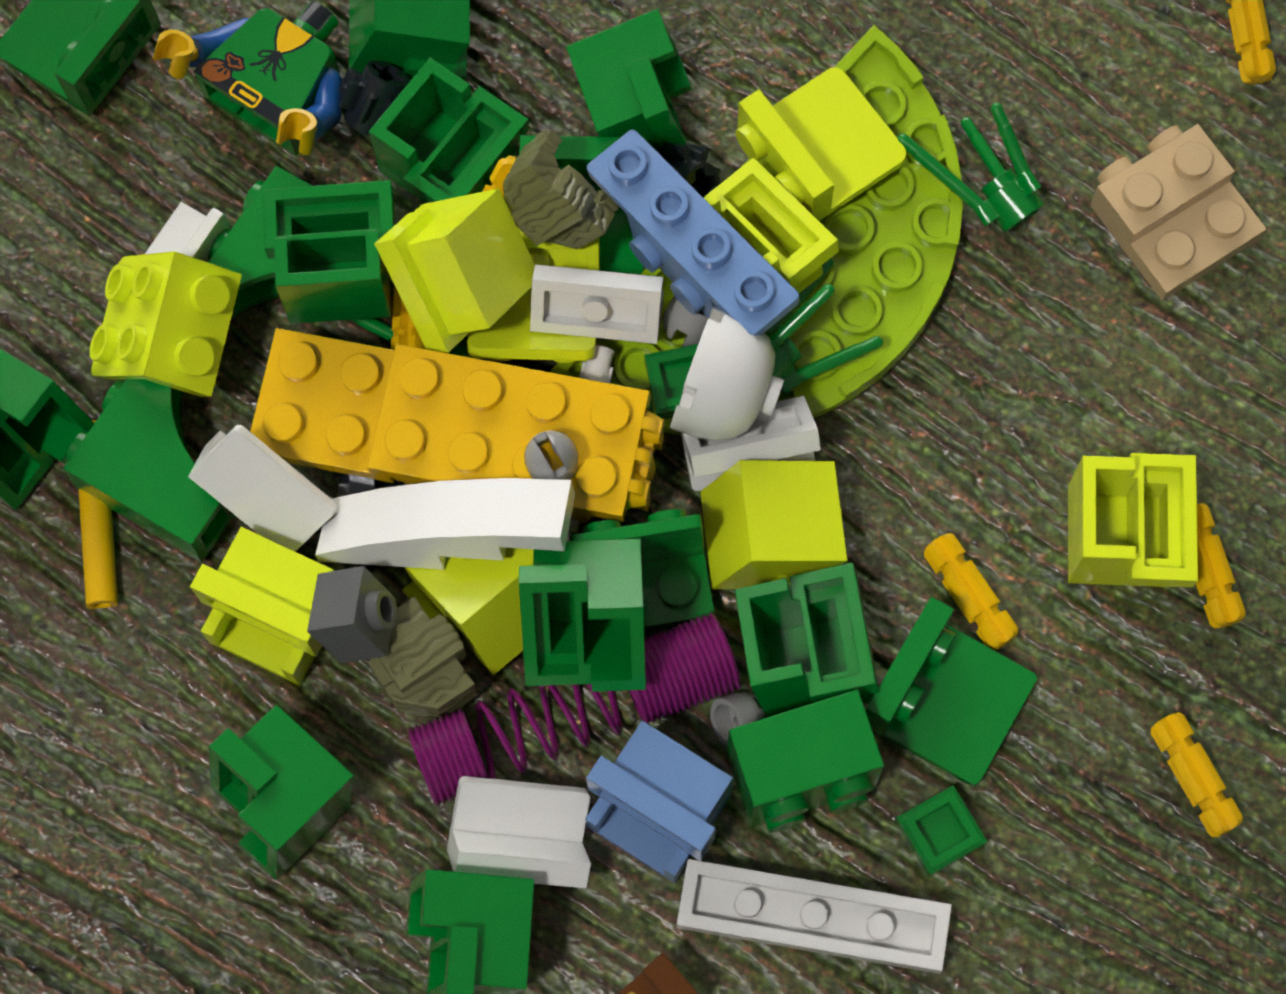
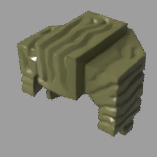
[503,129,619,249]
[369,597,478,719]

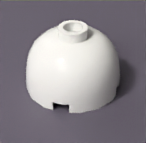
[670,306,784,441]

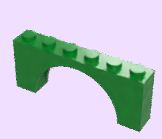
[63,165,392,563]

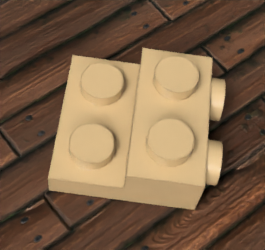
[1090,124,1267,301]

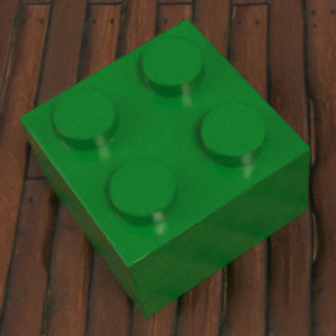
[726,689,884,833]

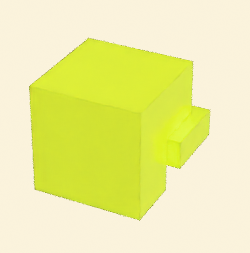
[704,157,839,294]
[374,188,535,353]
[1068,453,1198,587]
[700,460,847,589]
[190,527,334,686]
[402,548,534,676]

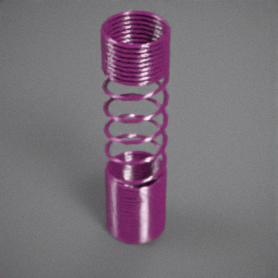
[407,612,742,807]

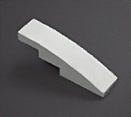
[315,478,575,570]

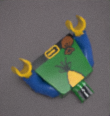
[153,1,343,156]

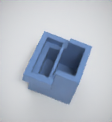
[585,721,733,884]

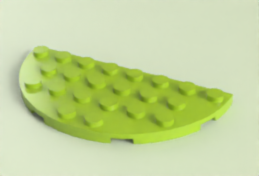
[550,25,963,435]

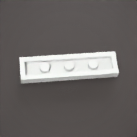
[676,859,952,974]

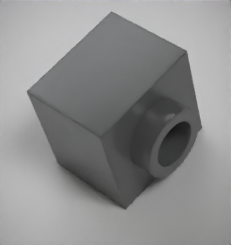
[307,566,397,663]

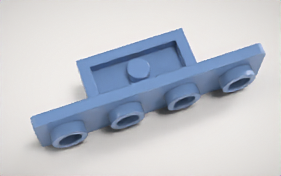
[587,130,800,336]

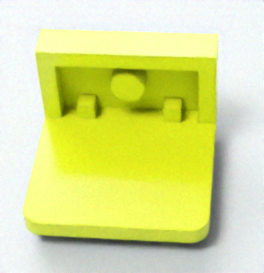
[735,67,906,221]
[467,227,600,363]
[90,251,242,397]

